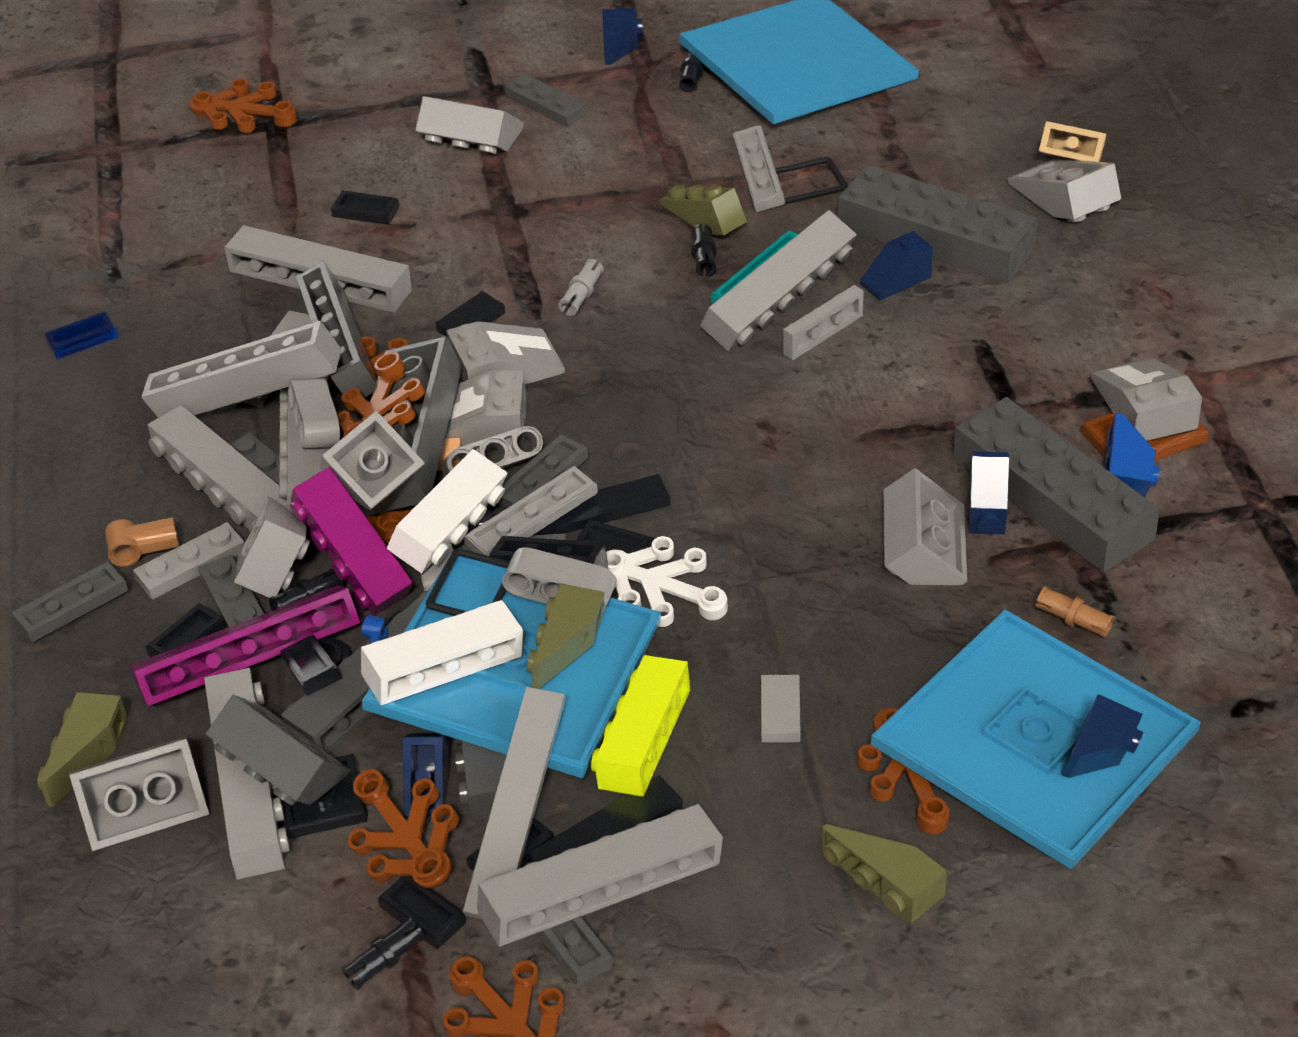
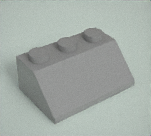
[416,96,525,155]
[884,468,967,585]
[69,737,209,851]

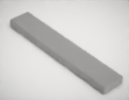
[463,687,566,919]

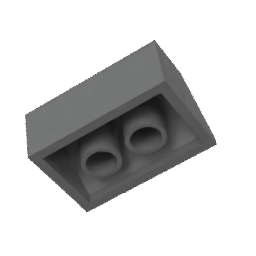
[206,694,350,805]

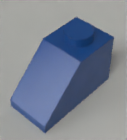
[1104,413,1159,497]

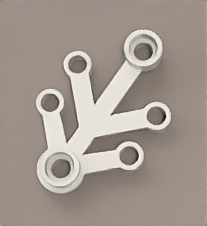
[607,536,728,627]

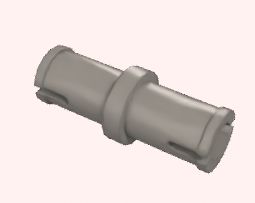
[558,259,604,316]

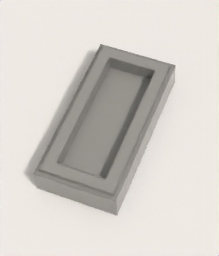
[761,675,801,743]

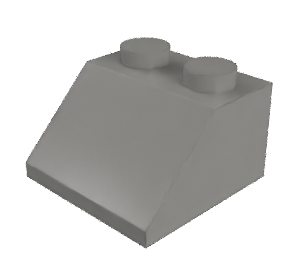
[320,411,425,511]
[234,497,310,598]

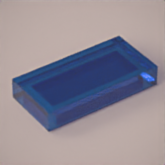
[44,312,118,360]

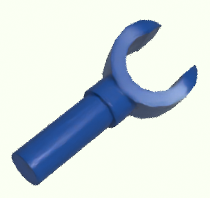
[362,615,388,644]

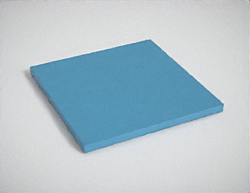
[679,0,919,124]
[362,556,661,779]
[870,609,1201,870]

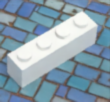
[387,449,507,573]
[361,600,523,705]

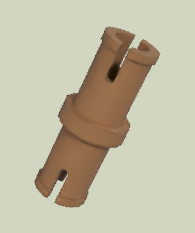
[1035,586,1115,638]

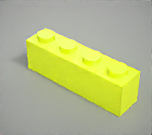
[591,655,691,797]

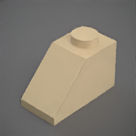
[1039,121,1107,162]

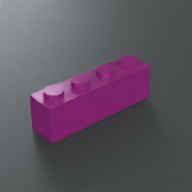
[290,467,413,616]

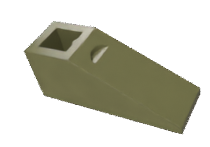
[658,184,747,235]
[526,583,604,689]
[38,692,128,807]
[821,824,947,924]

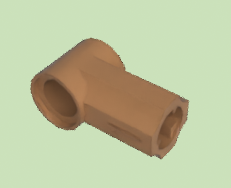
[105,517,179,567]

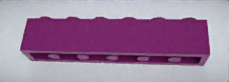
[129,585,360,706]

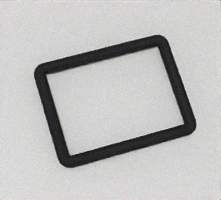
[775,157,848,204]
[425,548,510,616]

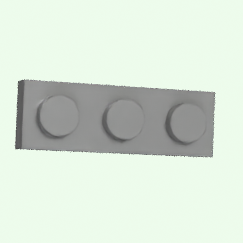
[783,285,864,361]
[133,522,245,600]

